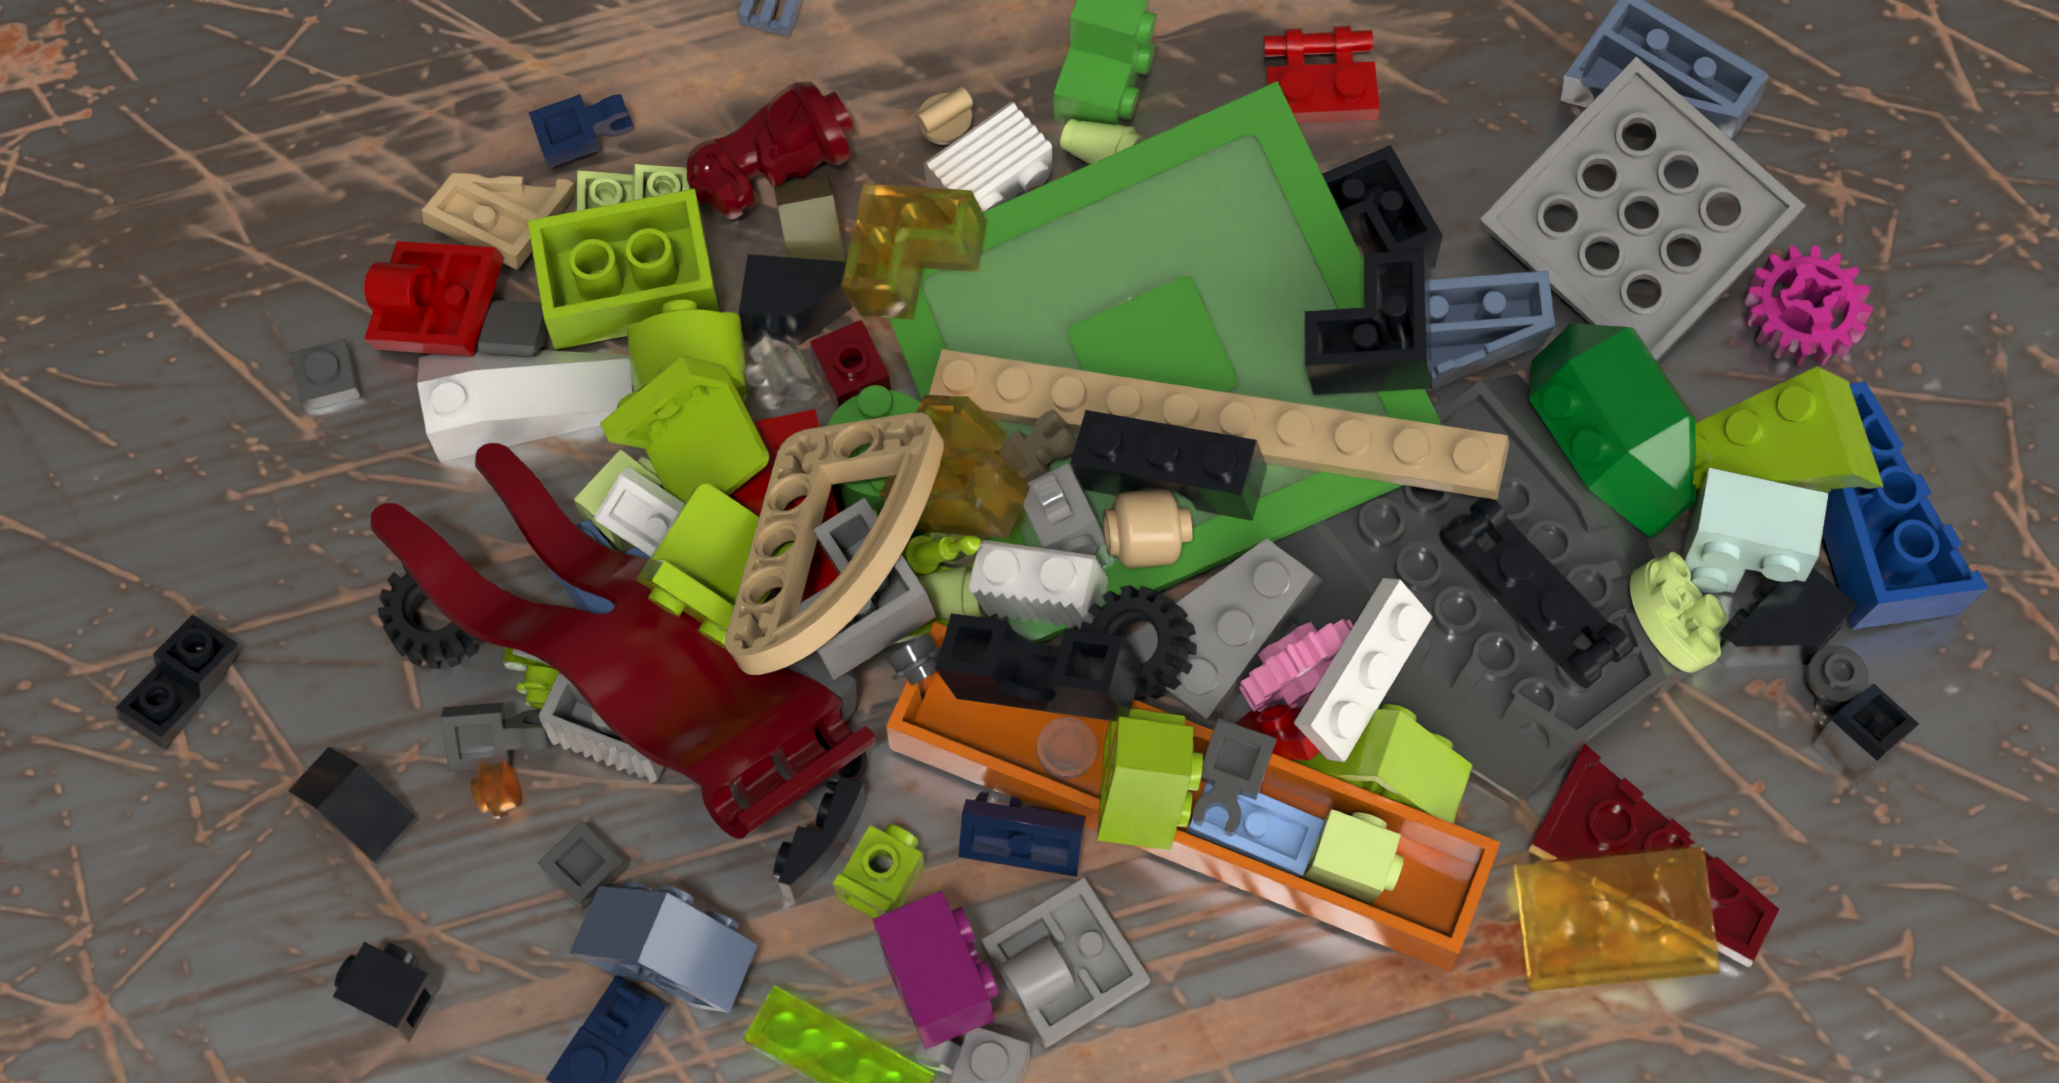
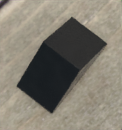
[1811,684,1919,787]
[288,747,418,865]

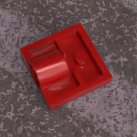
[364,241,504,357]

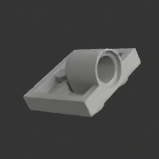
[980,877,1150,1048]

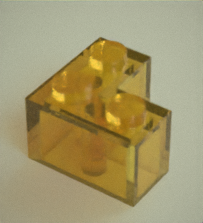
[841,184,988,319]
[879,395,1030,538]

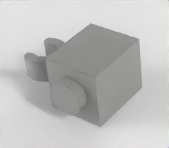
[1016,463,1105,555]
[914,1028,1030,1083]

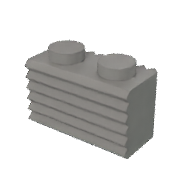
[539,673,664,783]

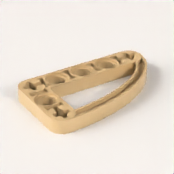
[725,413,944,675]

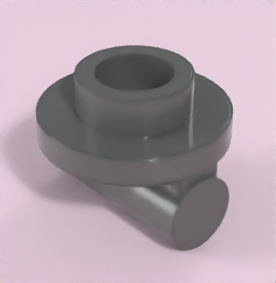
[1807,646,1868,713]

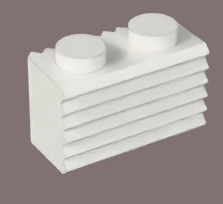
[924,102,1053,222]
[968,540,1108,630]

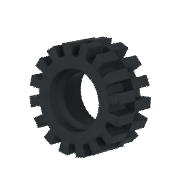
[378,565,485,669]
[1080,585,1197,701]

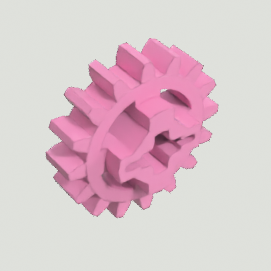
[1239,619,1353,712]

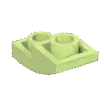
[575,164,690,211]

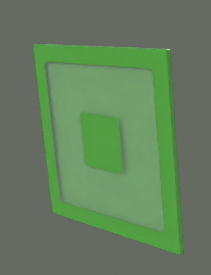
[868,81,1442,643]

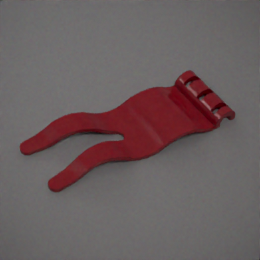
[370,443,876,839]

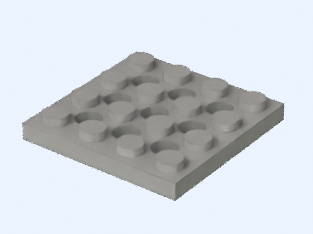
[1480,56,1806,362]

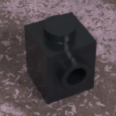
[333,942,440,1042]

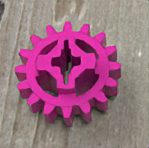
[1743,245,1873,366]

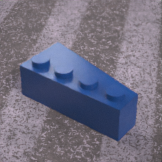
[1822,382,1989,629]

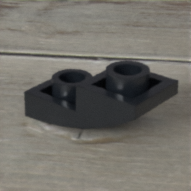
[115,614,239,749]
[773,776,867,901]

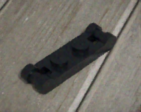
[1440,497,1633,689]

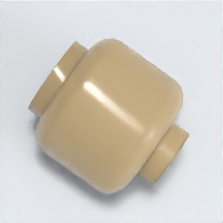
[1103,488,1192,569]

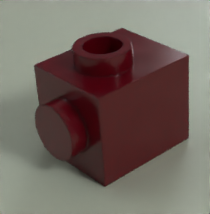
[809,319,891,410]

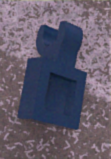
[529,94,634,168]

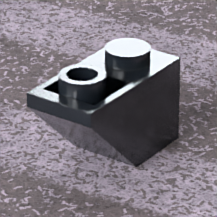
[1716,568,1858,667]

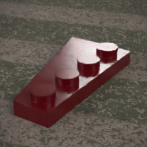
[1528,744,1780,967]

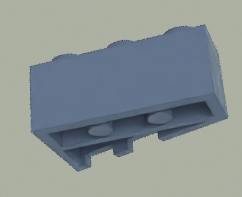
[1560,0,1768,140]
[1425,271,1555,393]

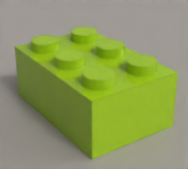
[528,189,720,350]

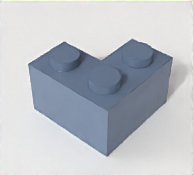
[570,882,758,1013]

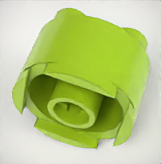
[627,300,747,402]

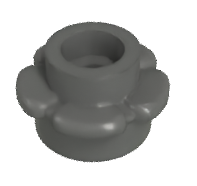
[888,633,941,686]

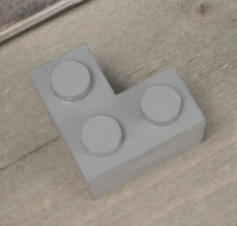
[797,498,936,680]

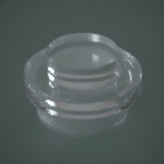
[1036,717,1098,779]

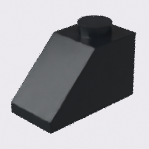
[739,254,863,347]

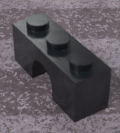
[1070,410,1267,521]
[935,613,1142,722]

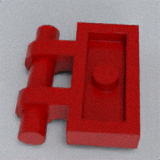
[1263,26,1380,124]

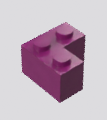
[872,890,999,1050]

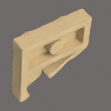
[421,173,575,270]

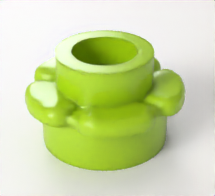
[516,666,560,709]

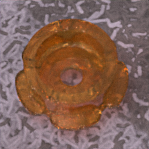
[470,761,522,818]

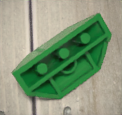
[1529,323,1697,538]

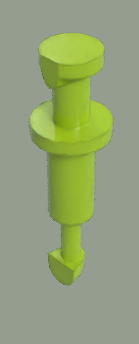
[901,535,981,576]

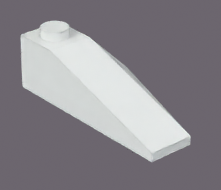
[417,345,632,462]

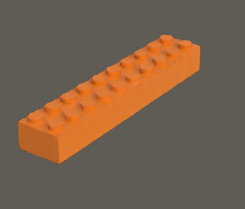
[886,622,1501,972]

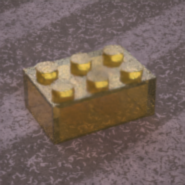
[1513,843,1720,992]

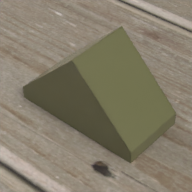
[773,174,846,262]

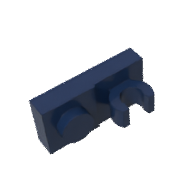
[958,792,1086,877]
[546,976,669,1083]

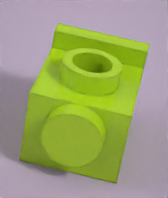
[833,824,925,919]

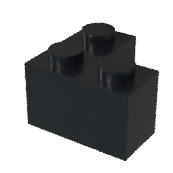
[1322,145,1443,270]
[1305,249,1432,395]

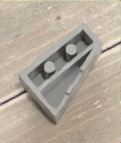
[1126,538,1324,722]

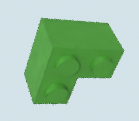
[1053,0,1157,125]

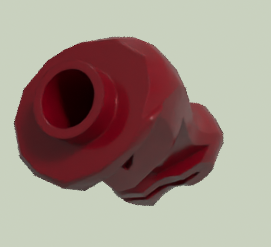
[687,81,854,219]

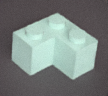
[1681,468,1828,594]

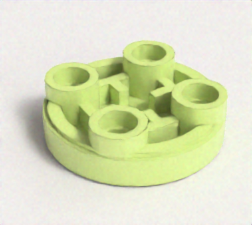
[1630,552,1727,673]

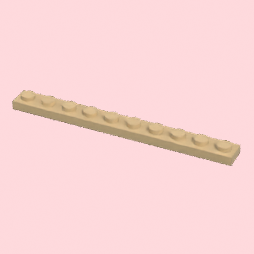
[927,349,1509,500]

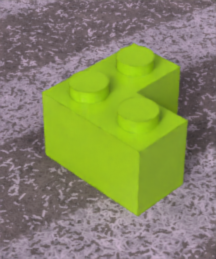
[1292,704,1473,823]
[1097,708,1203,850]

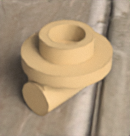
[915,87,973,145]

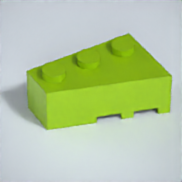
[1693,366,1884,495]

